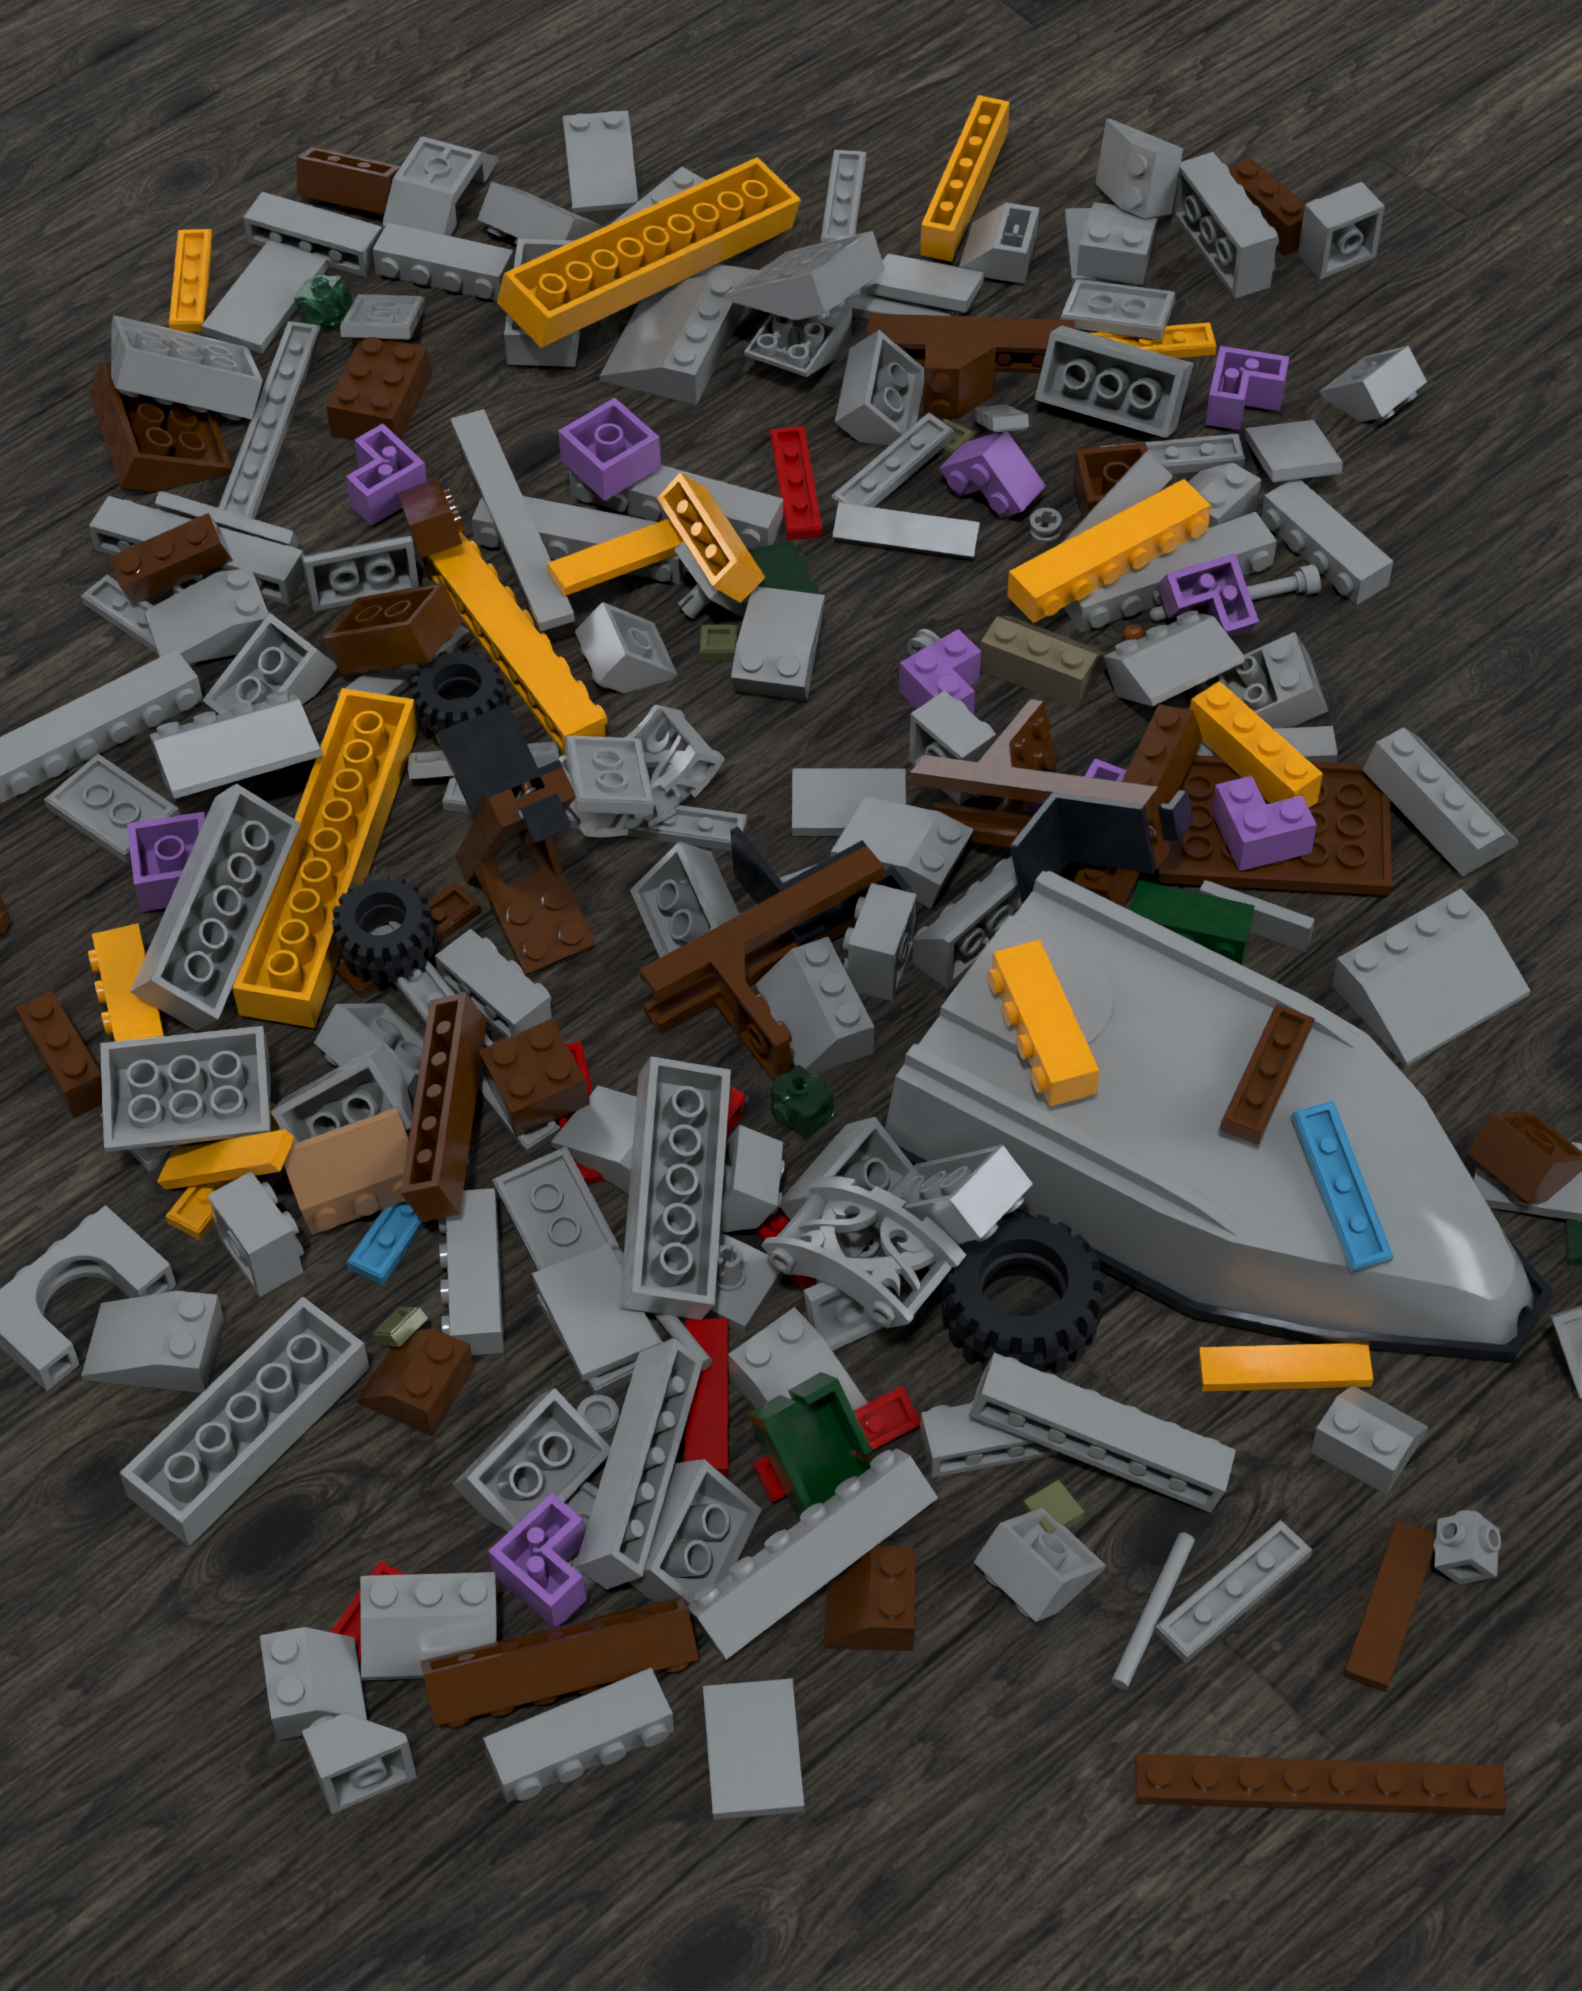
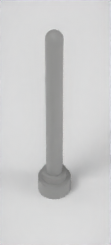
[1149,564,1321,622]

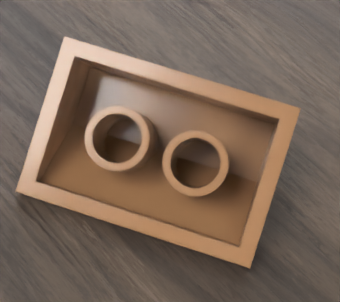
[284,1107,409,1235]

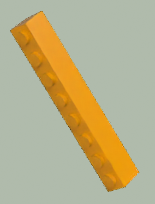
[423,532,608,755]

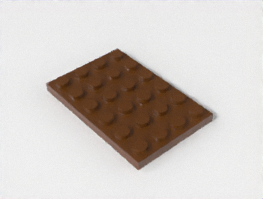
[1158,755,1392,896]

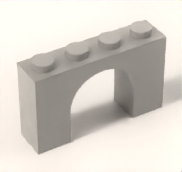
[0,1205,176,1391]

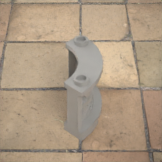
[558,705,725,837]
[761,1176,966,1328]

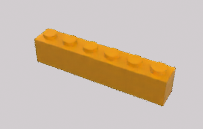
[920,95,1010,262]
[1007,479,1211,623]

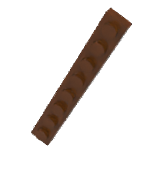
[1135,1754,1506,1816]

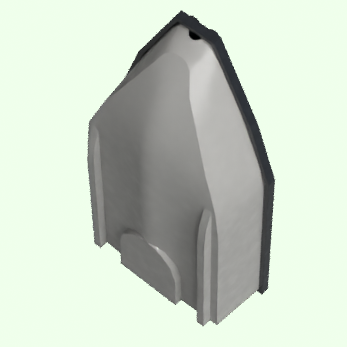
[881,870,1553,1361]

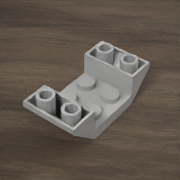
[382,136,498,236]

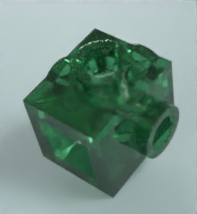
[293,275,354,327]
[770,1064,834,1139]

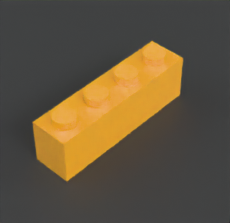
[656,472,765,603]
[1190,681,1323,808]
[88,923,165,1042]
[987,939,1100,1107]

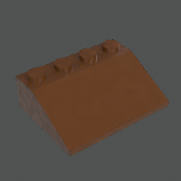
[89,361,233,492]

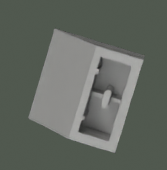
[959,203,1039,284]

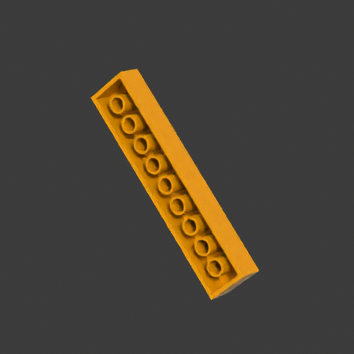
[497,157,801,348]
[232,688,419,1028]

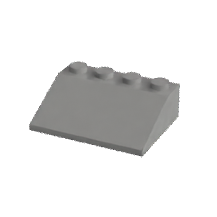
[725,231,885,322]
[599,275,744,405]
[111,315,263,420]
[149,691,322,799]
[1332,888,1530,1067]
[100,1026,271,1152]

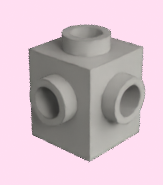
[1434,1510,1501,1585]

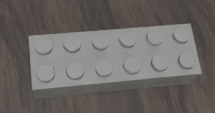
[130,784,301,1031]
[620,1056,731,1320]
[120,1296,370,1546]

